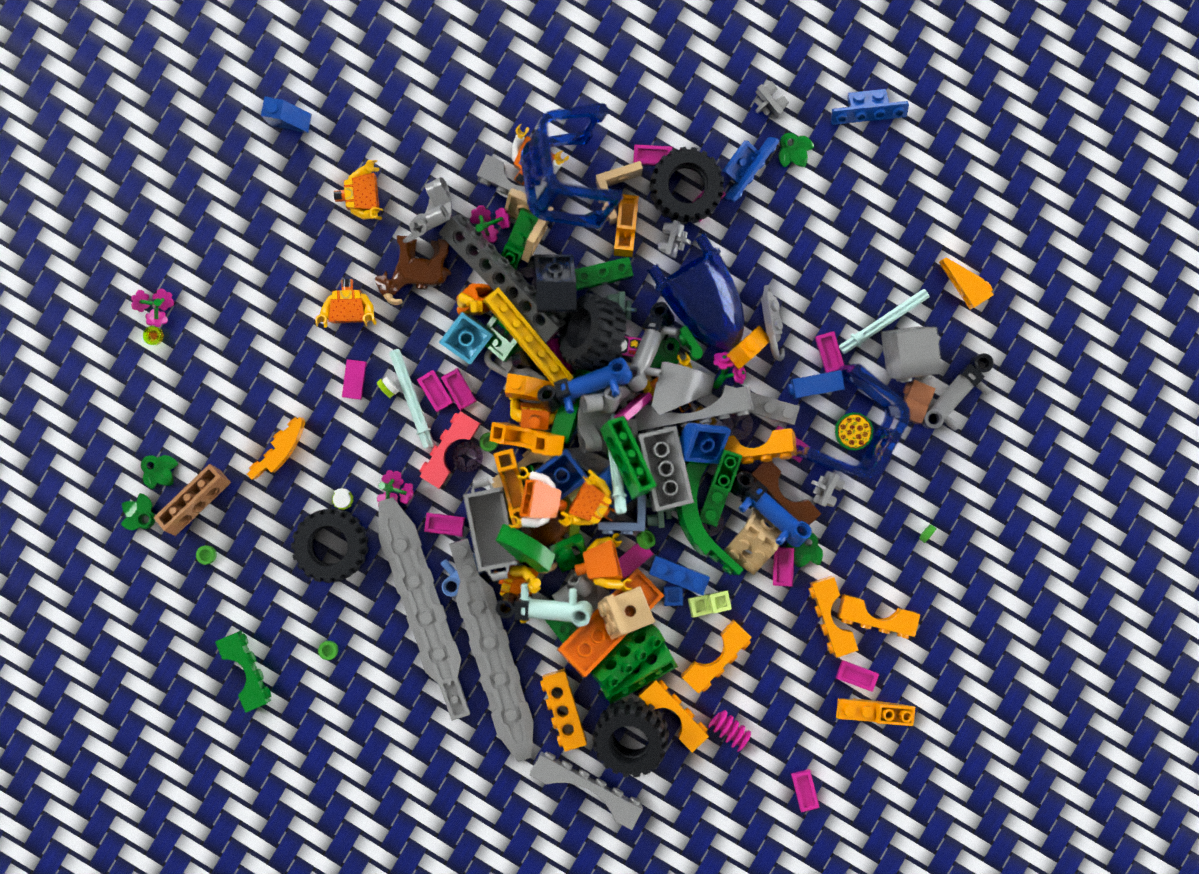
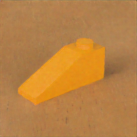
[939,257,994,309]
[726,326,769,369]
[505,373,555,401]

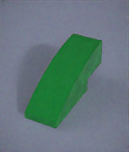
[495,524,556,573]

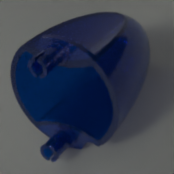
[647,233,744,350]

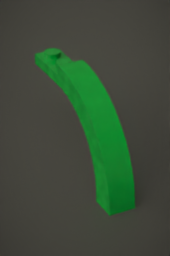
[676,461,744,575]

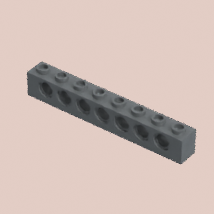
[439,213,567,343]

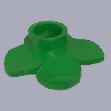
[778,133,814,167]
[651,337,680,368]
[141,455,178,489]
[121,493,156,530]
[786,533,823,567]

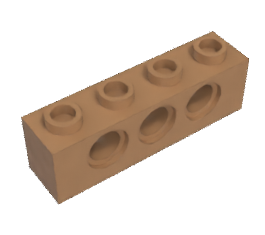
[153,464,231,536]

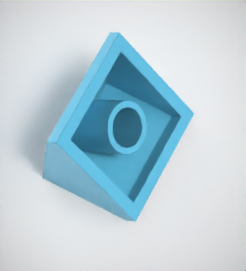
[439,312,493,365]

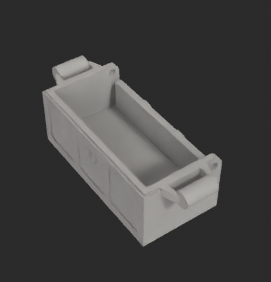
[463,478,519,581]

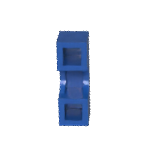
[648,555,710,595]

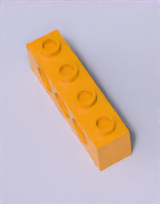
[540,668,587,752]

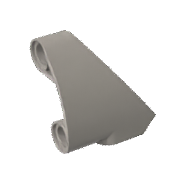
[403,177,452,243]
[652,362,715,416]
[577,385,631,453]
[552,572,598,628]

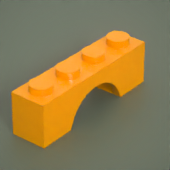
[489,422,565,456]
[724,428,797,464]
[493,448,524,529]
[808,576,859,658]
[837,594,921,639]
[681,620,752,694]
[639,679,709,753]

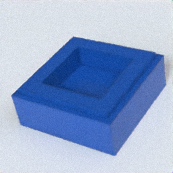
[663,586,683,606]

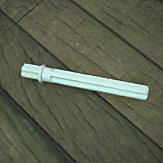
[839,289,929,354]
[389,349,434,449]
[608,413,627,514]

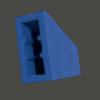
[261,96,312,133]
[788,370,845,399]

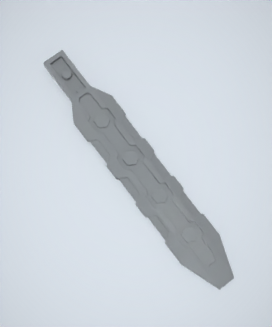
[378,497,470,721]
[449,538,534,762]

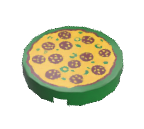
[835,412,873,450]

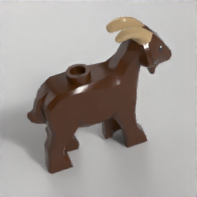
[375,235,451,305]
[510,511,571,574]

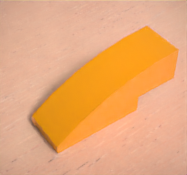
[613,194,639,257]

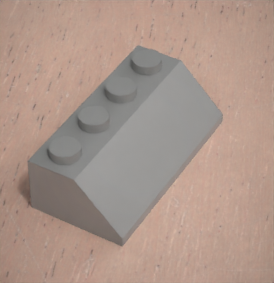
[635,426,694,511]

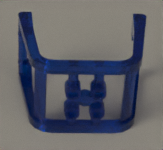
[521,103,623,229]
[796,364,910,478]

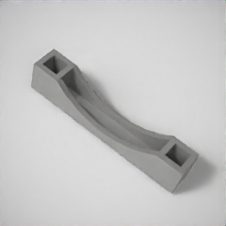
[635,386,754,433]
[529,751,643,830]

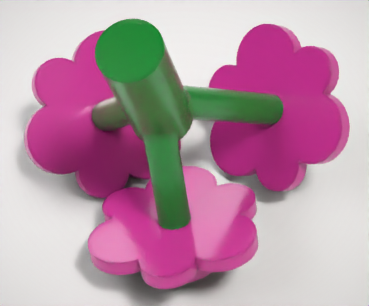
[470,205,511,243]
[131,288,174,327]
[713,352,746,389]
[377,470,413,507]

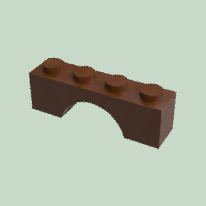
[751,461,821,525]

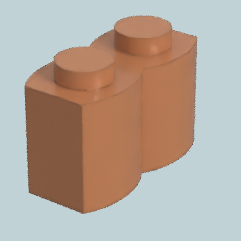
[896,380,936,424]

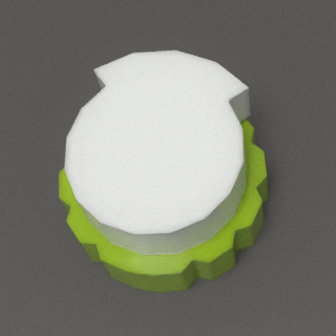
[376,376,399,398]
[332,488,354,510]

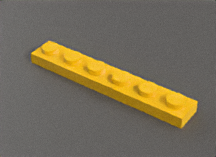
[482,287,573,386]

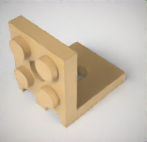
[596,161,643,225]
[505,188,554,263]
[724,508,782,575]
[597,586,655,640]

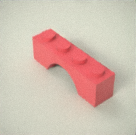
[420,411,481,489]

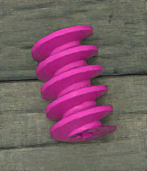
[708,710,751,752]

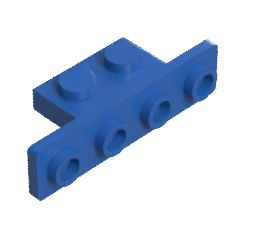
[831,89,909,125]
[722,137,779,202]

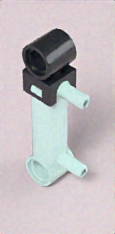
[496,583,593,627]

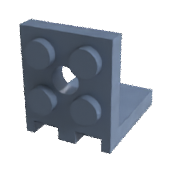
[598,494,646,535]

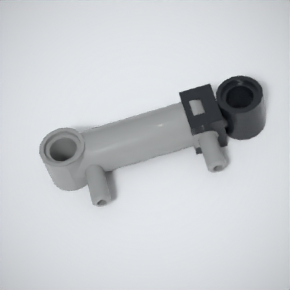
[627,302,679,391]
[921,353,994,431]

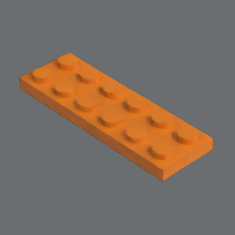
[557,568,665,678]

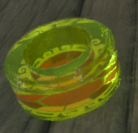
[143,326,164,345]

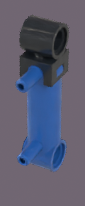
[537,358,633,414]
[730,471,812,547]

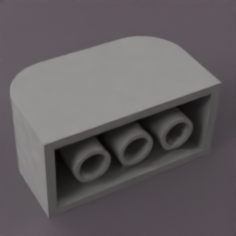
[881,326,941,382]

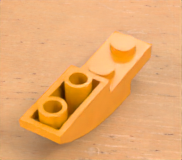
[247,417,306,480]
[836,698,915,726]

